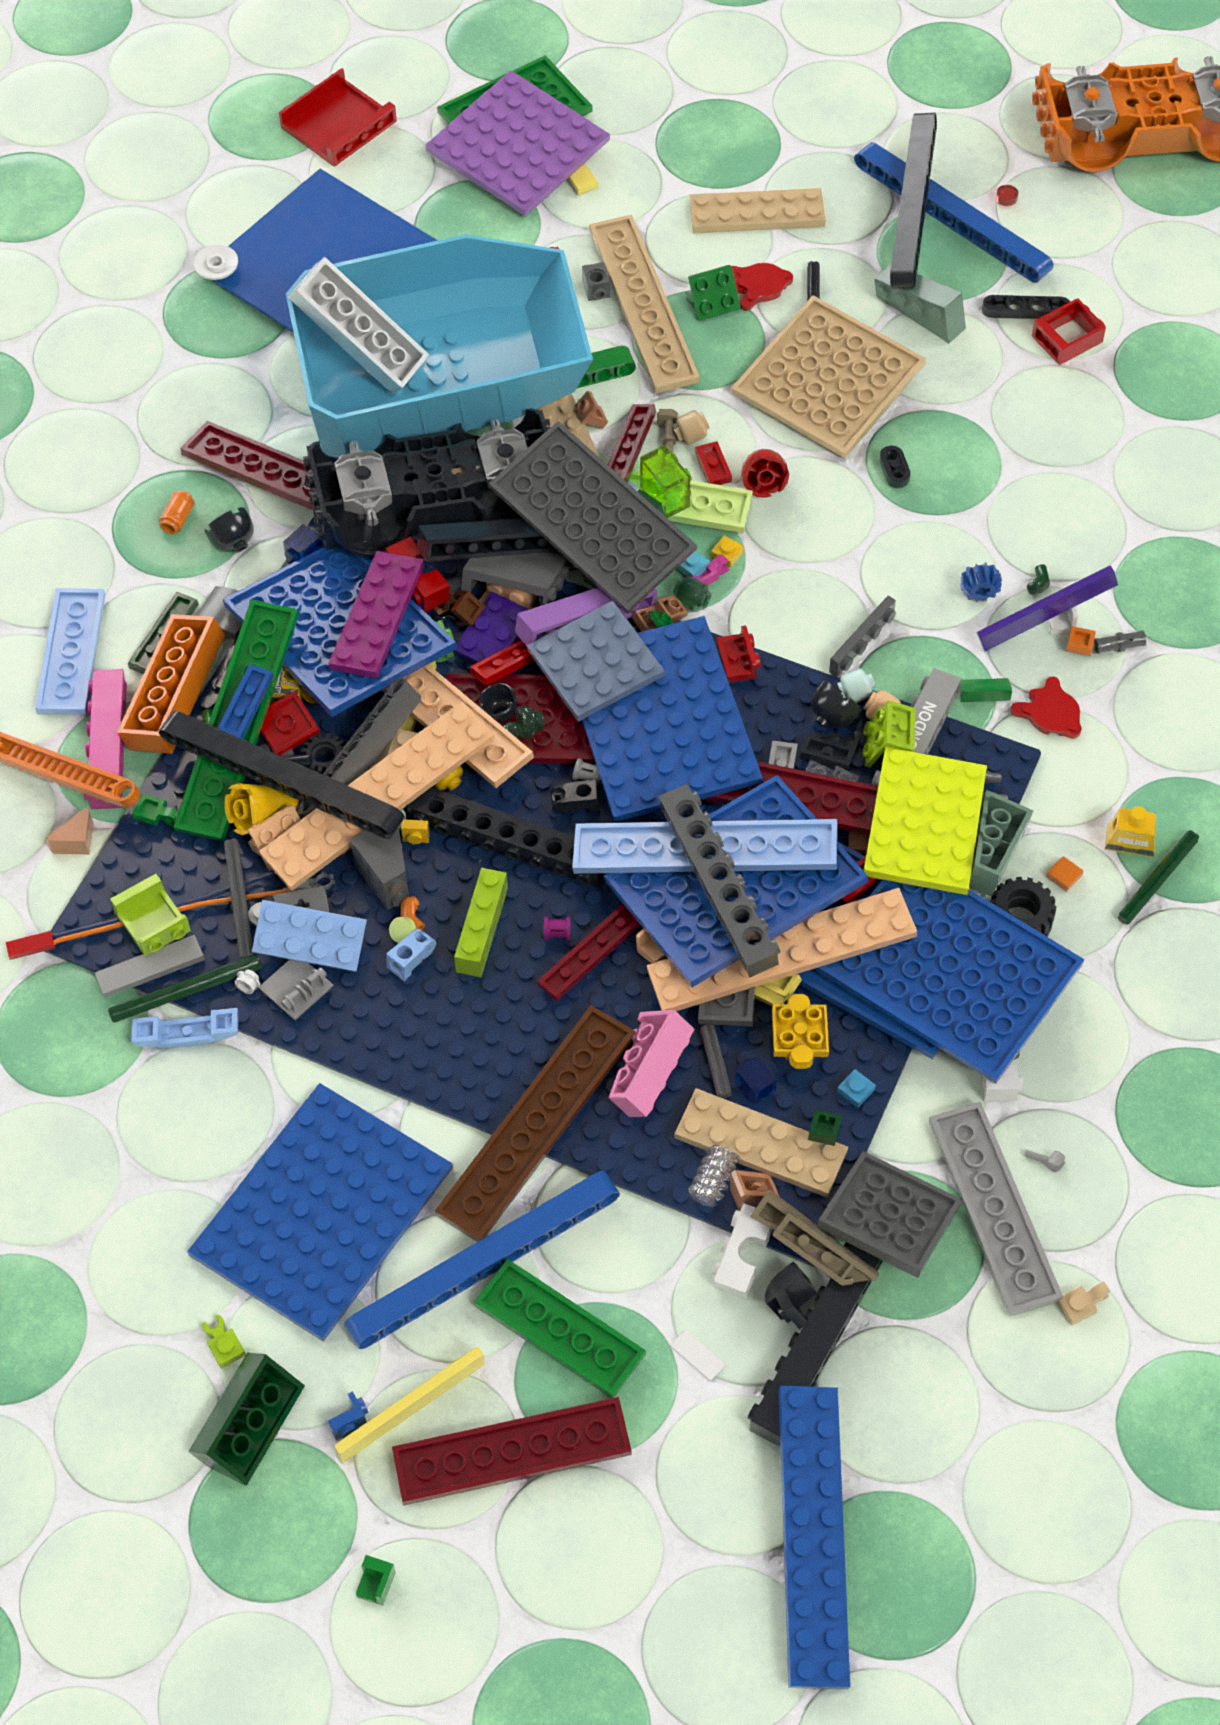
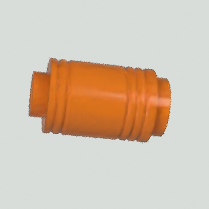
[159,490,195,535]

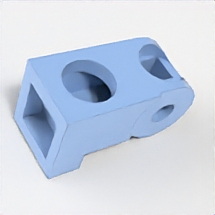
[387,929,436,981]

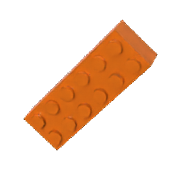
[117,614,225,754]

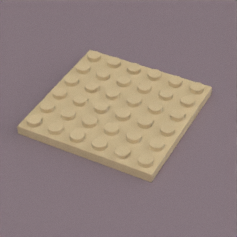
[732,295,926,459]

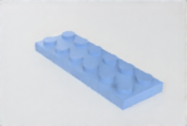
[35,588,106,715]

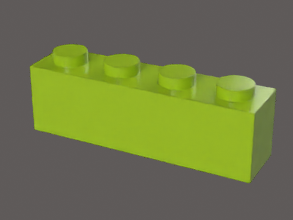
[454,868,508,978]

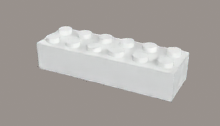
[288,257,429,394]

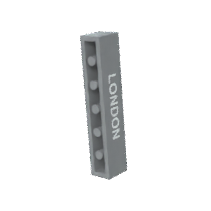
[872,668,962,786]

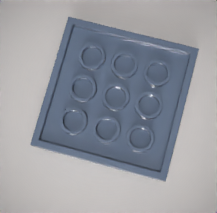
[527,601,665,722]

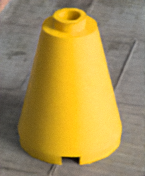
[225,783,299,835]

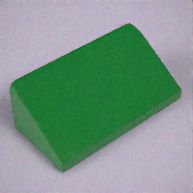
[960,678,1012,702]

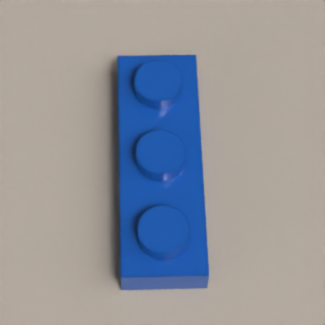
[218,664,274,739]

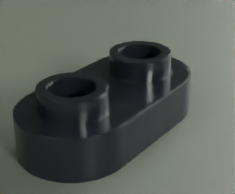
[879,445,911,488]

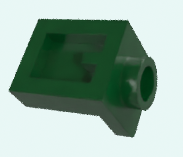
[808,1109,842,1146]

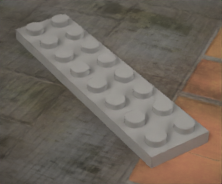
[929,1102,1063,1317]

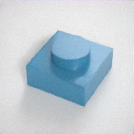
[837,1069,876,1108]

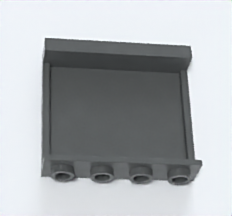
[461,551,576,605]

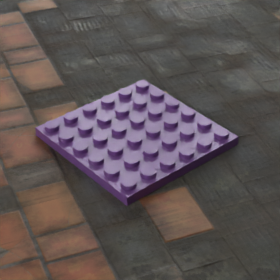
[425,70,610,217]

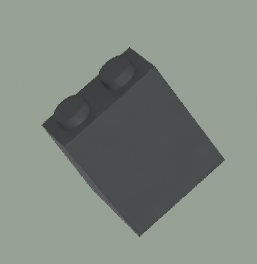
[350,827,409,910]

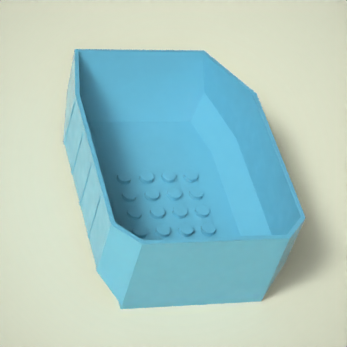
[286,235,593,458]

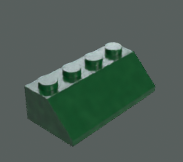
[188,1352,305,1486]

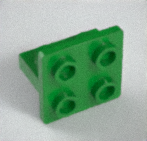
[685,265,740,320]

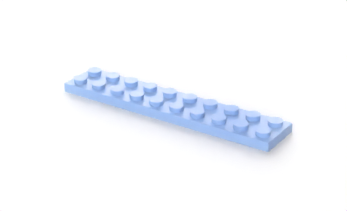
[573,819,837,874]

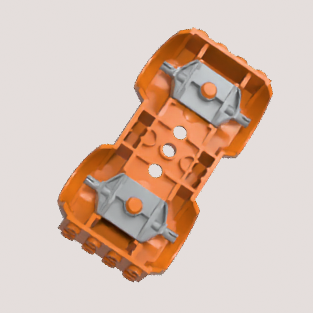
[1032,56,1220,172]

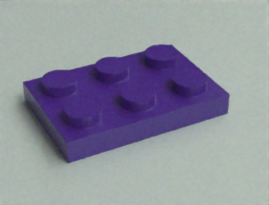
[453,591,529,664]

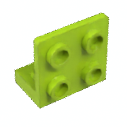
[863,700,916,768]

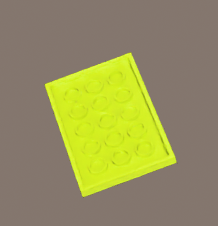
[864,747,987,895]

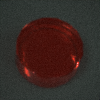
[996,184,1019,206]

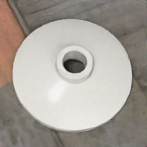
[193,245,238,280]

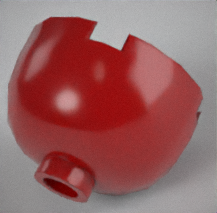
[741,449,790,498]

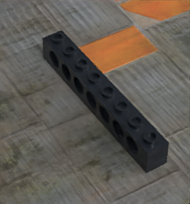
[407,787,604,887]

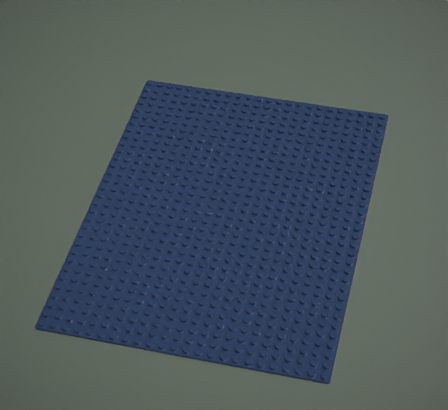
[44,516,1041,1266]

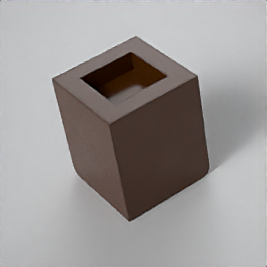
[450,591,485,626]

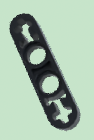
[982,295,1071,319]

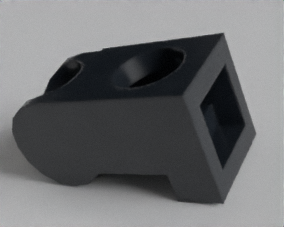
[550,780,600,814]

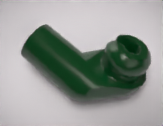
[1026,564,1050,595]

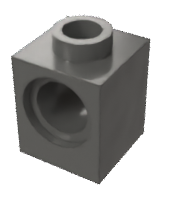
[582,262,610,301]

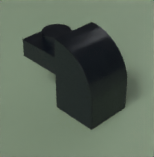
[765,1261,817,1330]

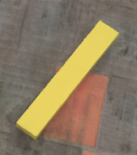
[335,1347,485,1463]

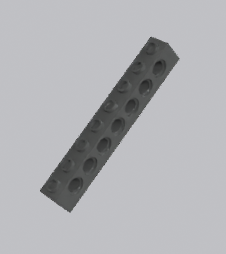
[658,784,781,978]

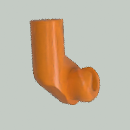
[400,896,425,930]

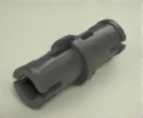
[1094,630,1146,654]

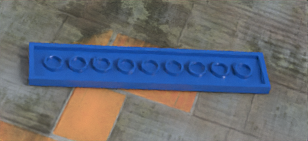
[779,1386,850,1689]

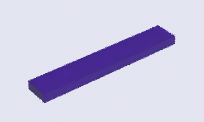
[976,565,1118,652]

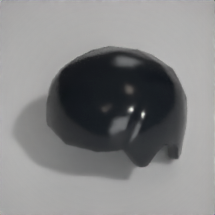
[479,683,518,723]

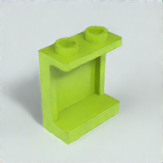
[110,874,191,956]

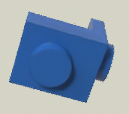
[328,1391,369,1440]

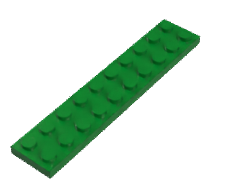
[173,599,300,842]

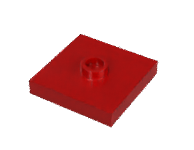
[261,690,321,756]

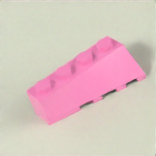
[609,1010,694,1117]

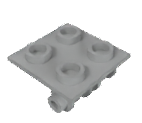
[258,960,334,1020]

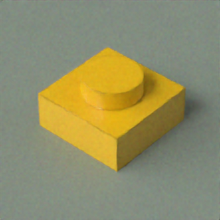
[711,535,744,568]
[401,820,430,844]

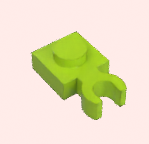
[202,1314,246,1369]

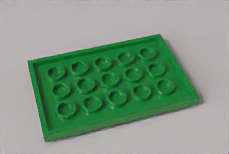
[437,55,593,124]

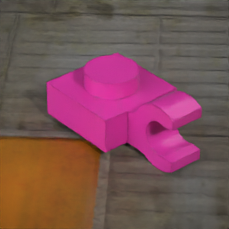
[685,554,729,590]

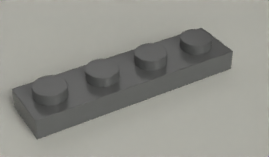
[829,595,896,677]

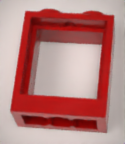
[1032,298,1106,365]

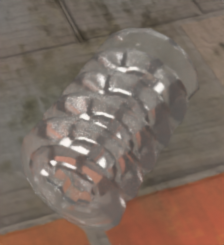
[688,1145,741,1207]

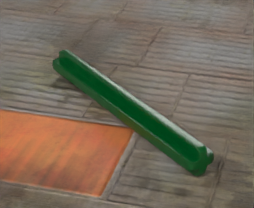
[1118,830,1199,925]

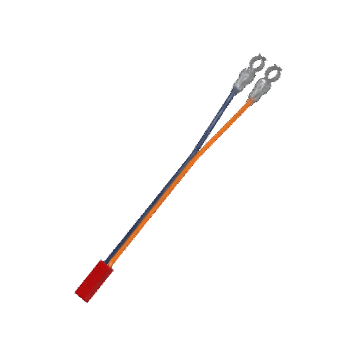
[6,870,335,960]

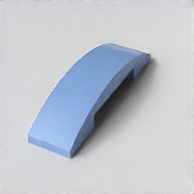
[131,1008,238,1048]

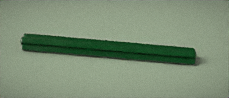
[108,955,262,1023]

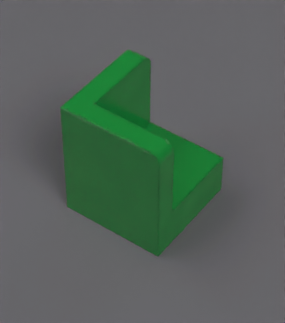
[356,1555,396,1606]

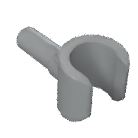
[1025,1150,1065,1172]

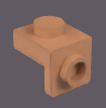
[574,391,608,429]

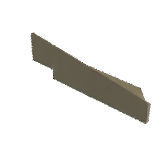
[750,1190,879,1286]

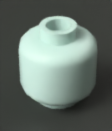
[837,668,876,703]

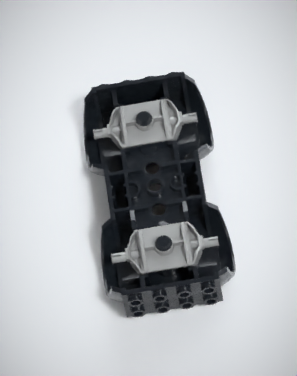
[303,408,551,557]

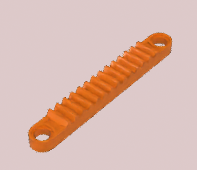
[0,732,140,808]

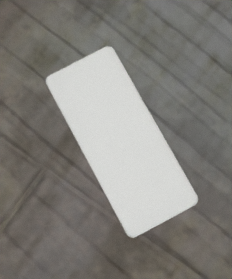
[671,1330,725,1380]

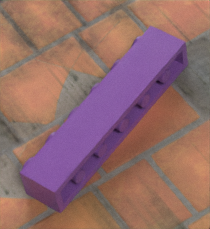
[515,587,658,646]

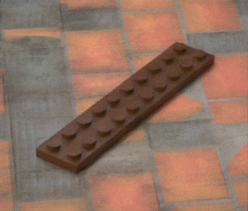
[435,1005,635,1242]

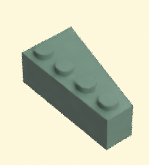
[874,263,966,344]
[969,790,1033,897]

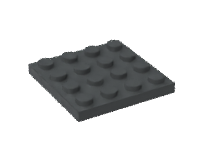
[816,1151,962,1278]

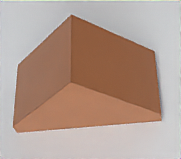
[45,807,94,855]
[730,1170,779,1211]

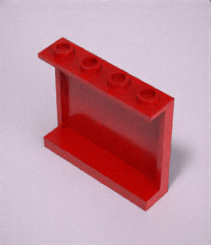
[279,68,397,167]

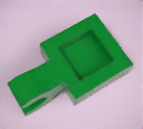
[132,793,179,827]

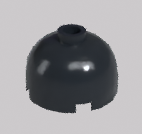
[204,507,254,553]
[811,681,862,728]

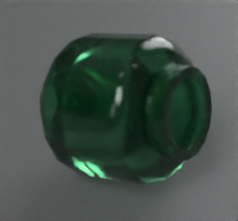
[673,577,711,612]

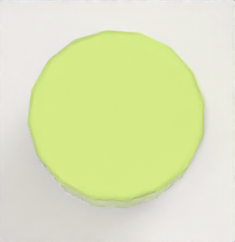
[389,917,416,943]

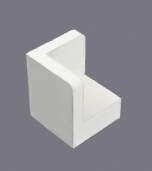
[1047,606,1078,635]

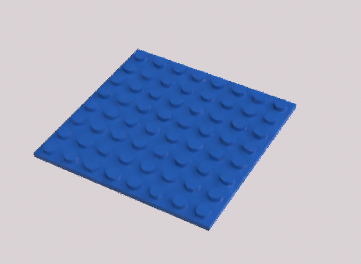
[212,168,438,333]

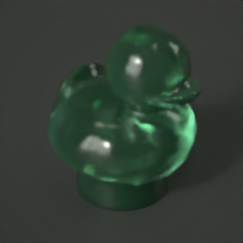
[504,706,544,739]

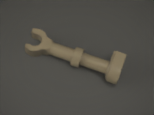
[657,409,678,473]

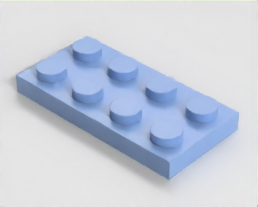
[252,900,367,972]

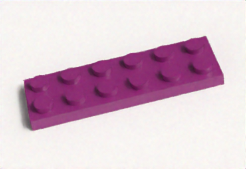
[328,551,424,678]

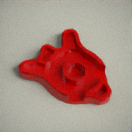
[732,263,793,311]
[1010,676,1082,739]

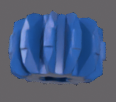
[960,562,1002,602]

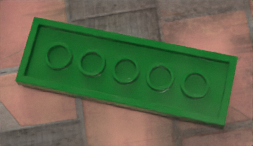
[474,1259,646,1398]

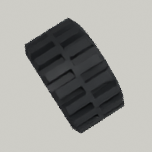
[990,877,1056,937]

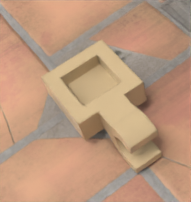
[1058,1282,1110,1326]

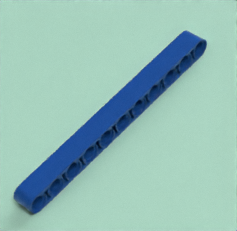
[854,142,1054,283]
[344,1171,620,1349]

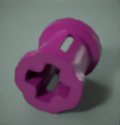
[544,917,571,940]

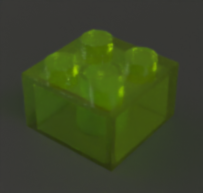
[640,445,692,518]

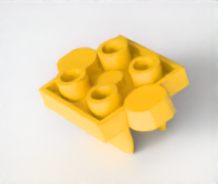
[772,994,829,1069]

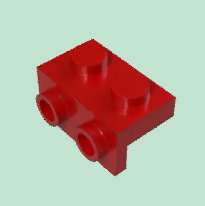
[716,625,760,683]

